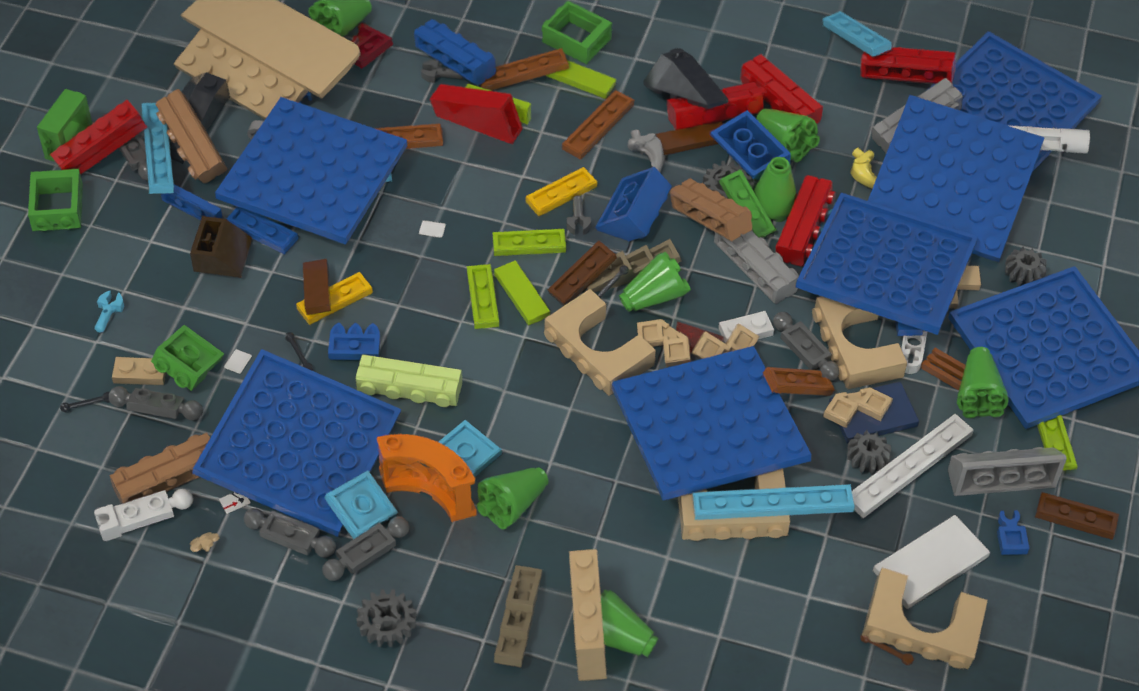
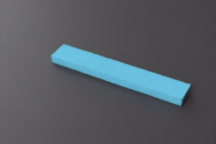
[142,103,174,194]
[692,485,854,520]

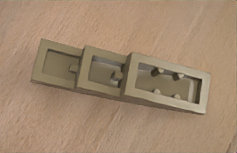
[587,239,682,292]
[494,565,542,667]

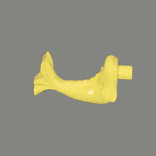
[850,148,877,189]

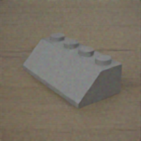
[948,447,1066,496]

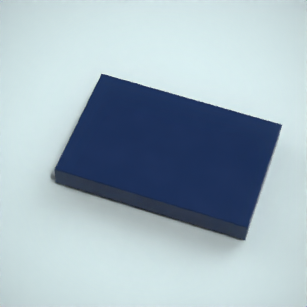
[829,381,919,443]

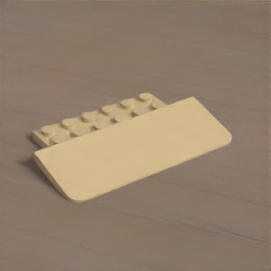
[174,0,360,120]

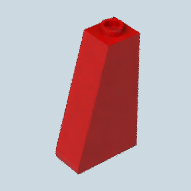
[430,84,523,144]

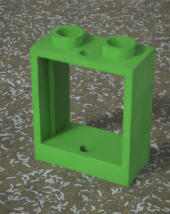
[541,1,612,64]
[37,89,93,162]
[28,169,83,231]

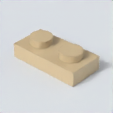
[112,357,166,385]

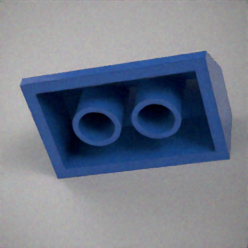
[710,110,791,180]
[595,167,672,241]

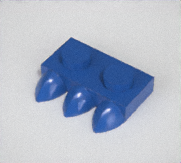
[328,323,380,360]

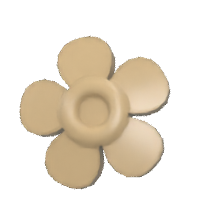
[190,532,220,552]

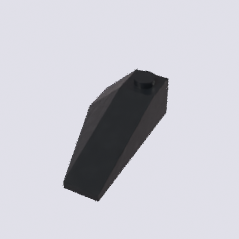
[643,48,728,109]
[168,72,230,164]

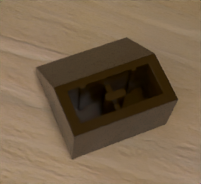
[190,216,253,278]

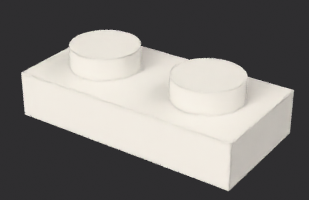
[719,311,774,343]

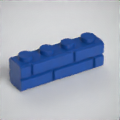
[414,19,496,86]

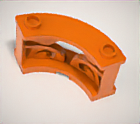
[377,434,477,522]

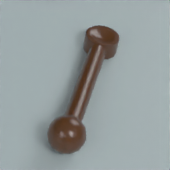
[860,634,914,665]

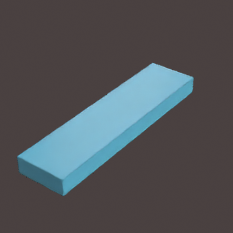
[823,11,892,56]

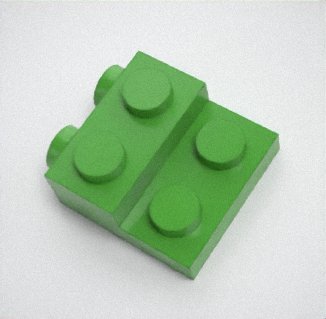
[151,325,224,391]

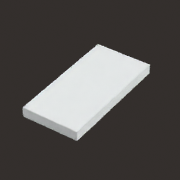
[873,515,990,609]

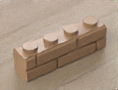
[156,89,228,183]
[670,179,752,241]
[109,433,210,504]

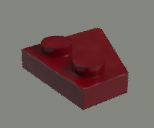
[351,23,393,68]

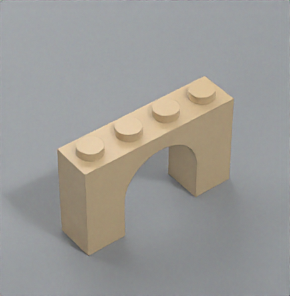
[544,289,656,396]
[812,296,907,390]
[678,469,790,541]
[569,549,607,681]
[862,568,988,669]

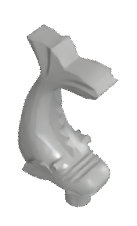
[628,130,664,172]

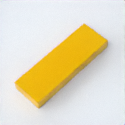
[526,167,597,216]
[296,272,373,325]

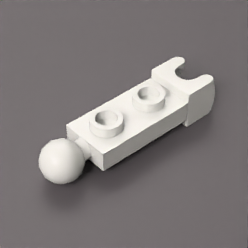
[94,489,193,541]

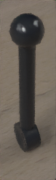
[597,265,629,298]
[285,332,313,371]
[60,392,110,412]

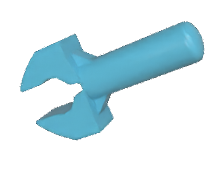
[95,291,124,333]

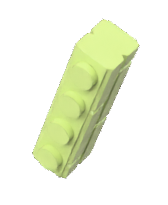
[356,355,462,407]

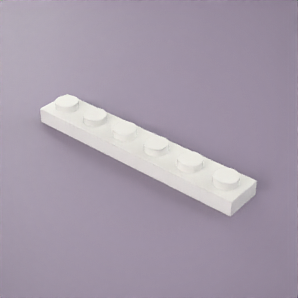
[852,414,974,518]

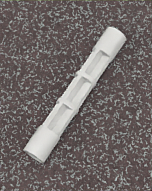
[1010,126,1090,154]

